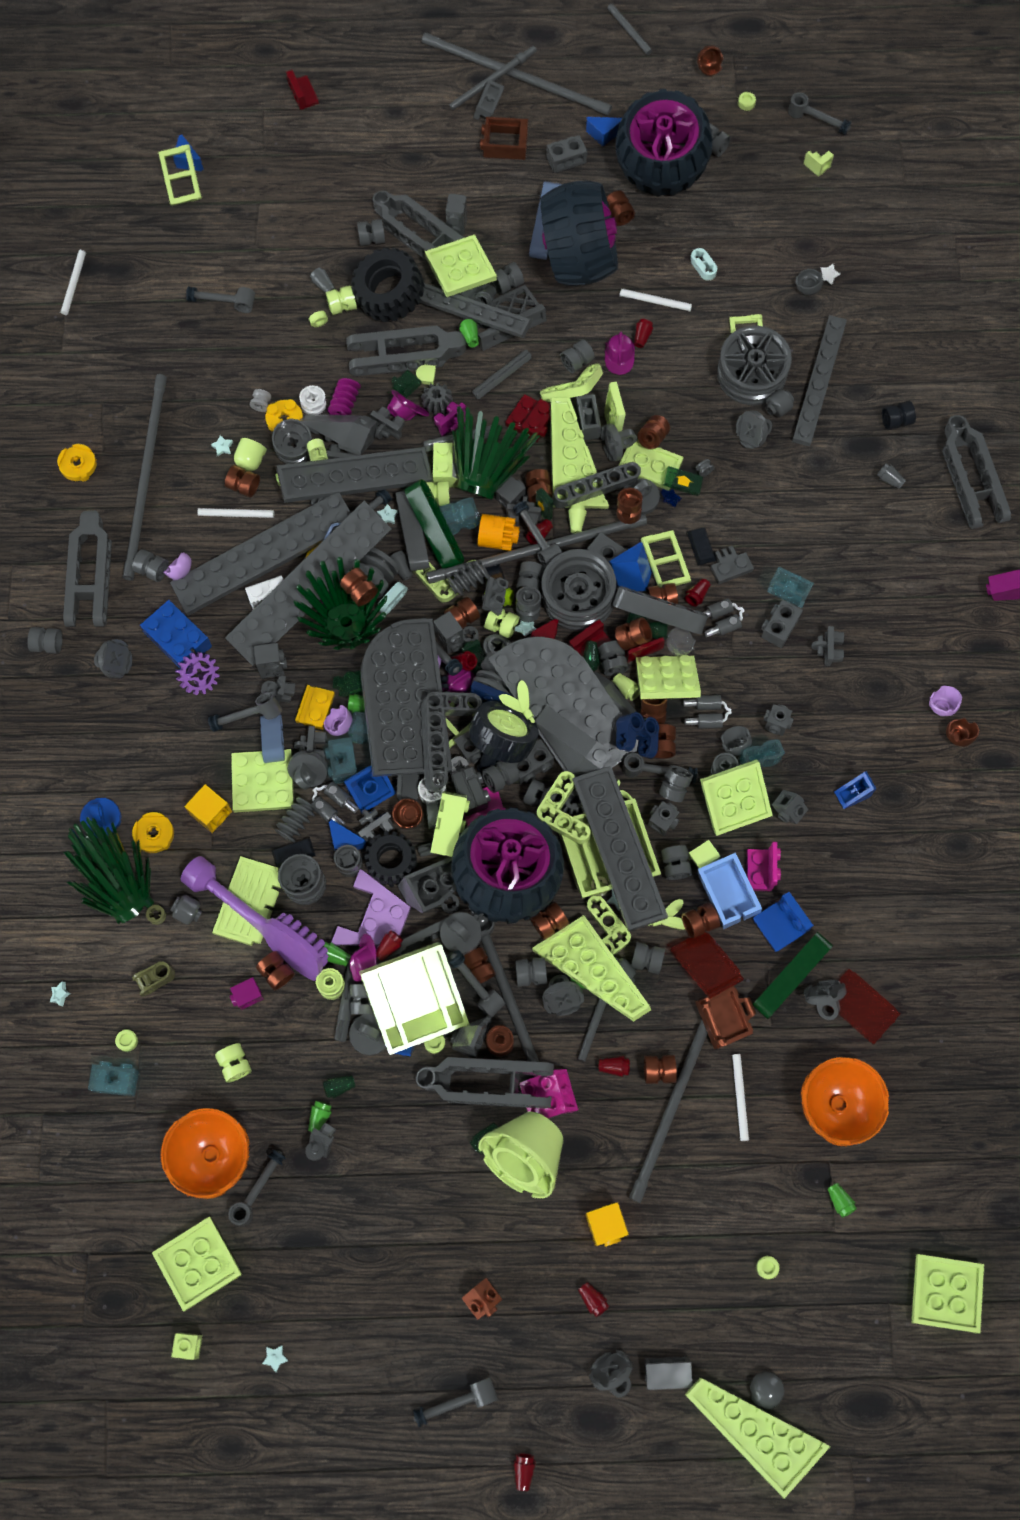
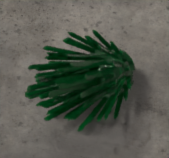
[63,817,154,924]

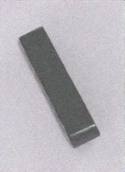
[552,462,641,508]
[395,491,430,572]
[612,586,708,634]

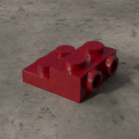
[505,394,551,442]

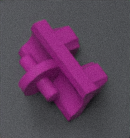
[434,402,466,436]

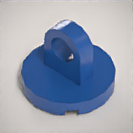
[80,798,122,836]

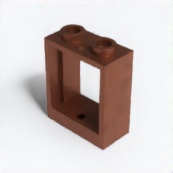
[480,117,528,160]

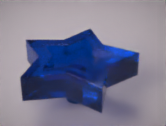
[661,489,682,507]

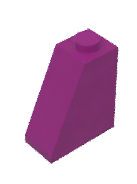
[986,570,1020,601]

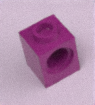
[229,977,264,1010]

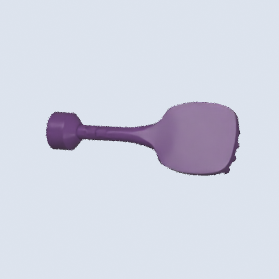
[181,856,329,981]

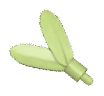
[499,680,535,723]
[648,899,685,930]

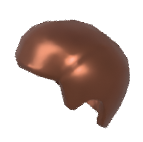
[697,45,724,76]
[946,718,980,747]
[392,798,423,829]

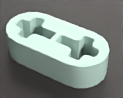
[691,248,717,280]
[378,582,408,615]

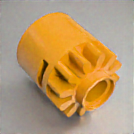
[478,514,520,551]

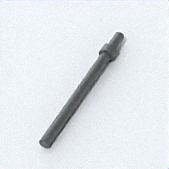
[449,46,537,110]

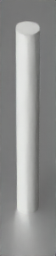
[61,250,86,315]
[620,288,692,311]
[198,508,274,518]
[732,1054,749,1141]

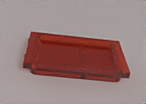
[670,932,744,999]
[830,969,900,1045]

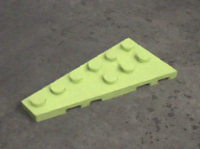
[550,397,609,509]
[532,915,651,1022]
[685,1378,830,1499]

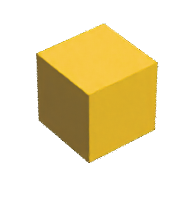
[184,784,232,833]
[585,1202,629,1247]

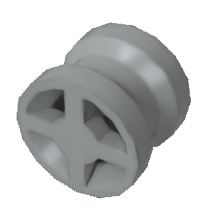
[250,389,271,412]
[449,756,469,775]

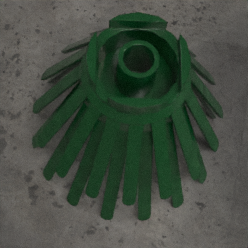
[452,406,541,500]
[294,557,388,650]

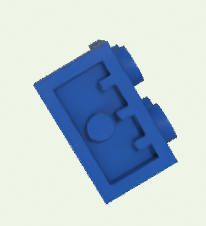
[753,892,813,952]

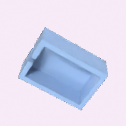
[698,853,762,929]

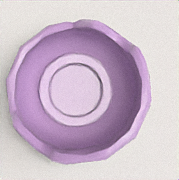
[163,552,192,580]
[929,686,962,717]
[323,705,353,736]

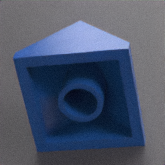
[609,542,652,591]
[344,765,396,814]

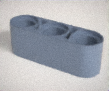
[260,714,285,763]

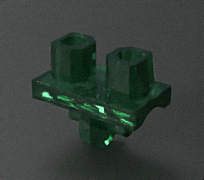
[333,670,363,697]

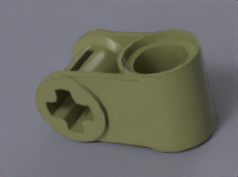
[132,962,175,997]

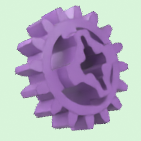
[176,652,220,695]

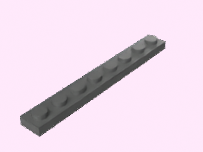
[420,283,532,339]
[792,315,847,447]

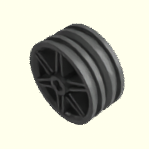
[717,325,792,405]
[542,549,616,631]

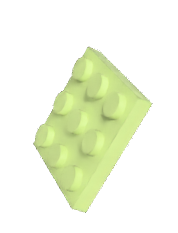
[425,235,497,297]
[636,655,701,699]
[232,749,294,813]
[700,759,773,836]
[152,1217,243,1311]
[911,1254,984,1333]

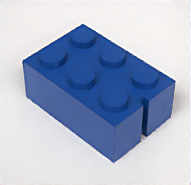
[140,600,212,669]

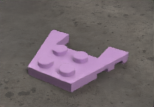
[332,870,411,946]

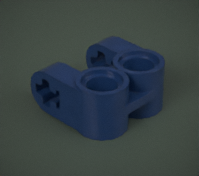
[616,712,659,759]

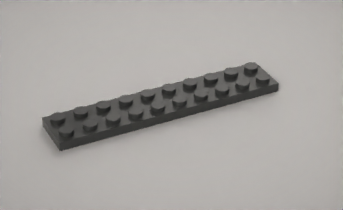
[170,493,351,616]
[225,501,392,666]

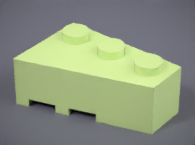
[431,791,470,857]

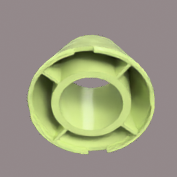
[479,1112,563,1198]

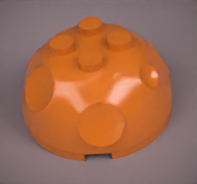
[801,1057,889,1146]
[161,1108,249,1199]

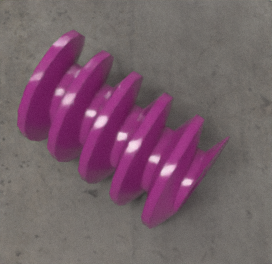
[328,378,361,415]

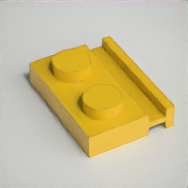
[295,685,335,730]

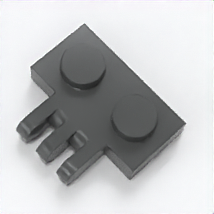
[710,545,754,585]

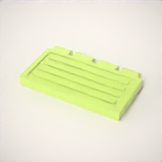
[212,856,281,946]

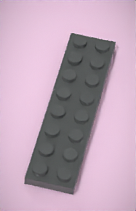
[276,447,433,503]
[572,766,668,932]

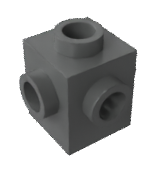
[763,704,794,736]
[772,790,809,824]
[648,801,680,836]

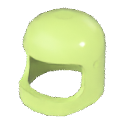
[234,438,267,471]

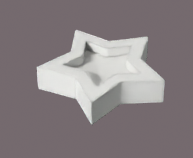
[820,264,840,285]

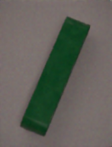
[405,479,464,569]
[753,932,834,1019]

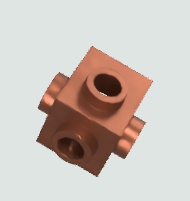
[462,1278,502,1320]

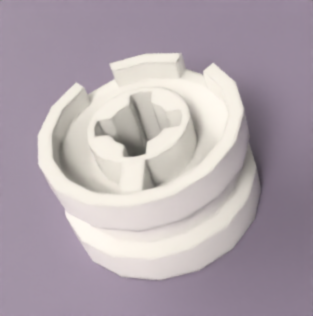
[299,386,326,414]
[418,777,446,805]

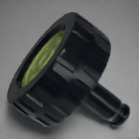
[469,701,539,774]

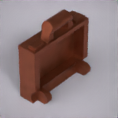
[695,986,756,1049]

